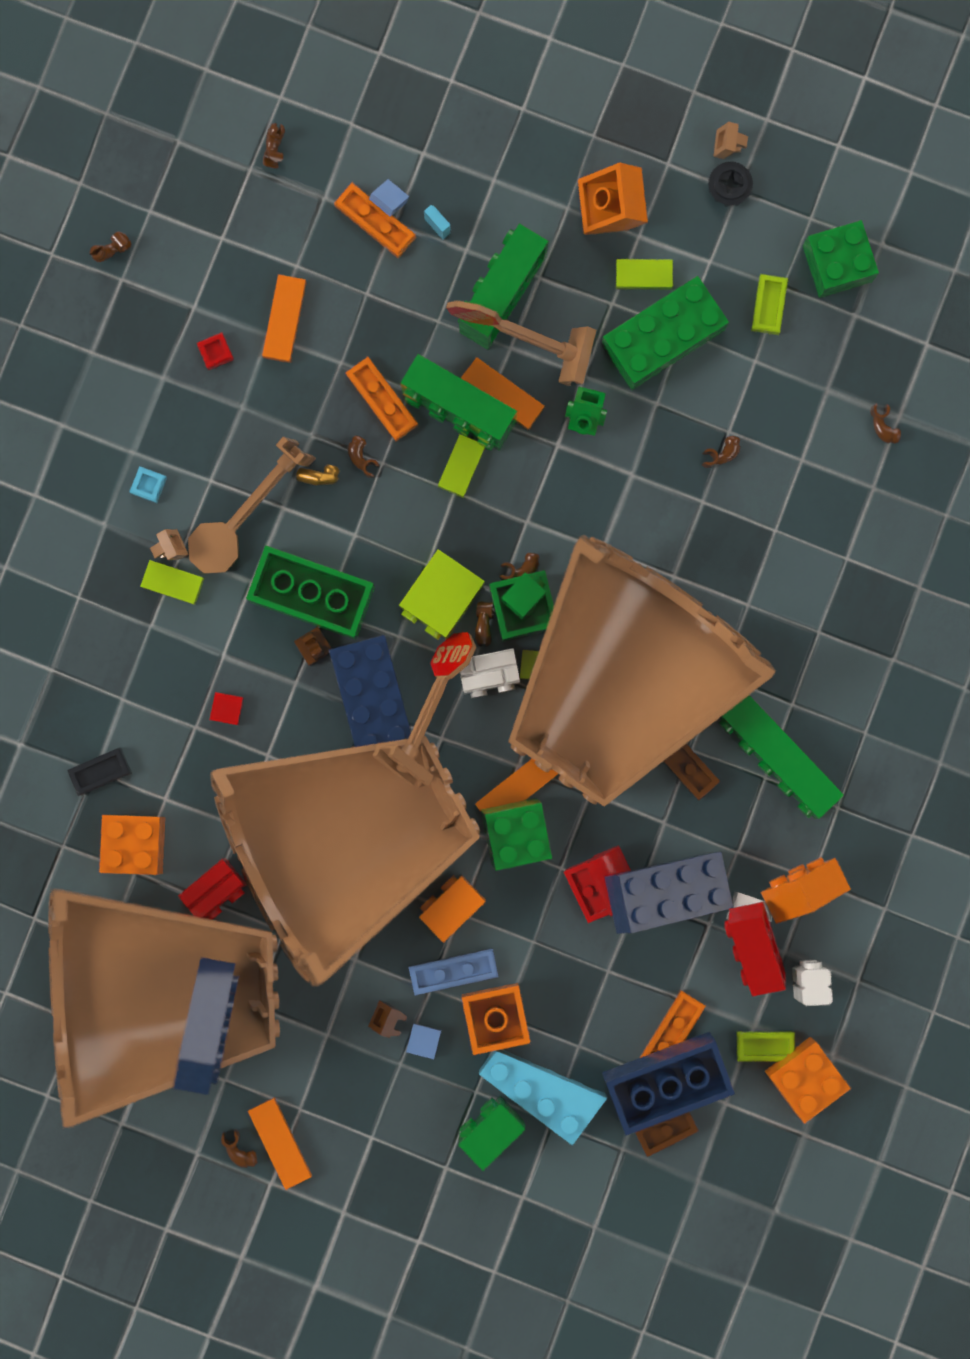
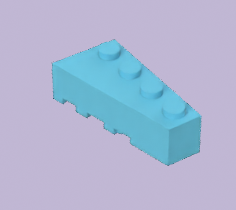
[479,1049,607,1145]

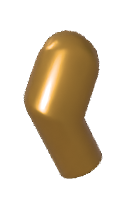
[296,465,340,485]

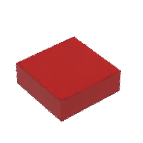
[196,332,234,371]
[210,692,244,726]

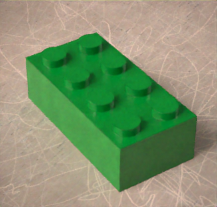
[458,223,548,350]
[601,276,729,390]
[400,354,517,451]
[246,545,375,640]

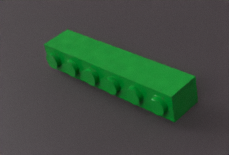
[718,695,844,819]

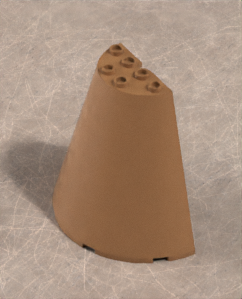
[508,535,776,807]
[211,736,480,986]
[48,889,280,1127]

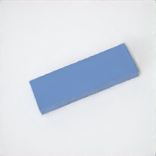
[409,948,499,995]

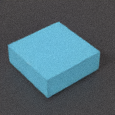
[424,205,450,240]
[130,466,167,503]

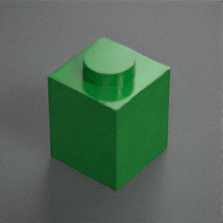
[501,572,547,620]

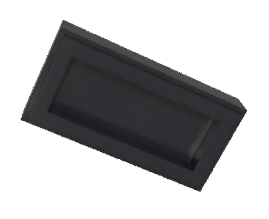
[67,747,132,796]

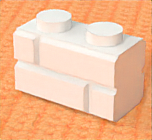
[460,649,520,698]
[792,960,832,1006]

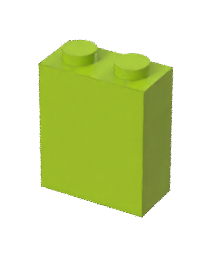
[399,549,485,640]

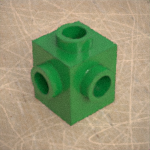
[565,386,607,436]

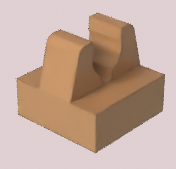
[714,122,748,159]
[150,529,189,560]

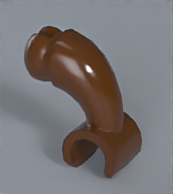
[263,122,285,169]
[89,232,131,262]
[870,403,901,444]
[348,435,380,478]
[702,436,741,468]
[499,553,540,580]
[475,601,495,647]
[221,1129,257,1168]

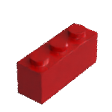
[725,902,786,996]

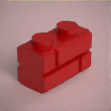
[178,858,247,920]

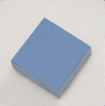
[369,179,409,217]
[406,1023,441,1059]

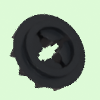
[708,162,753,207]

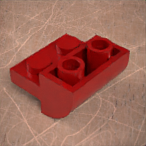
[564,845,631,923]

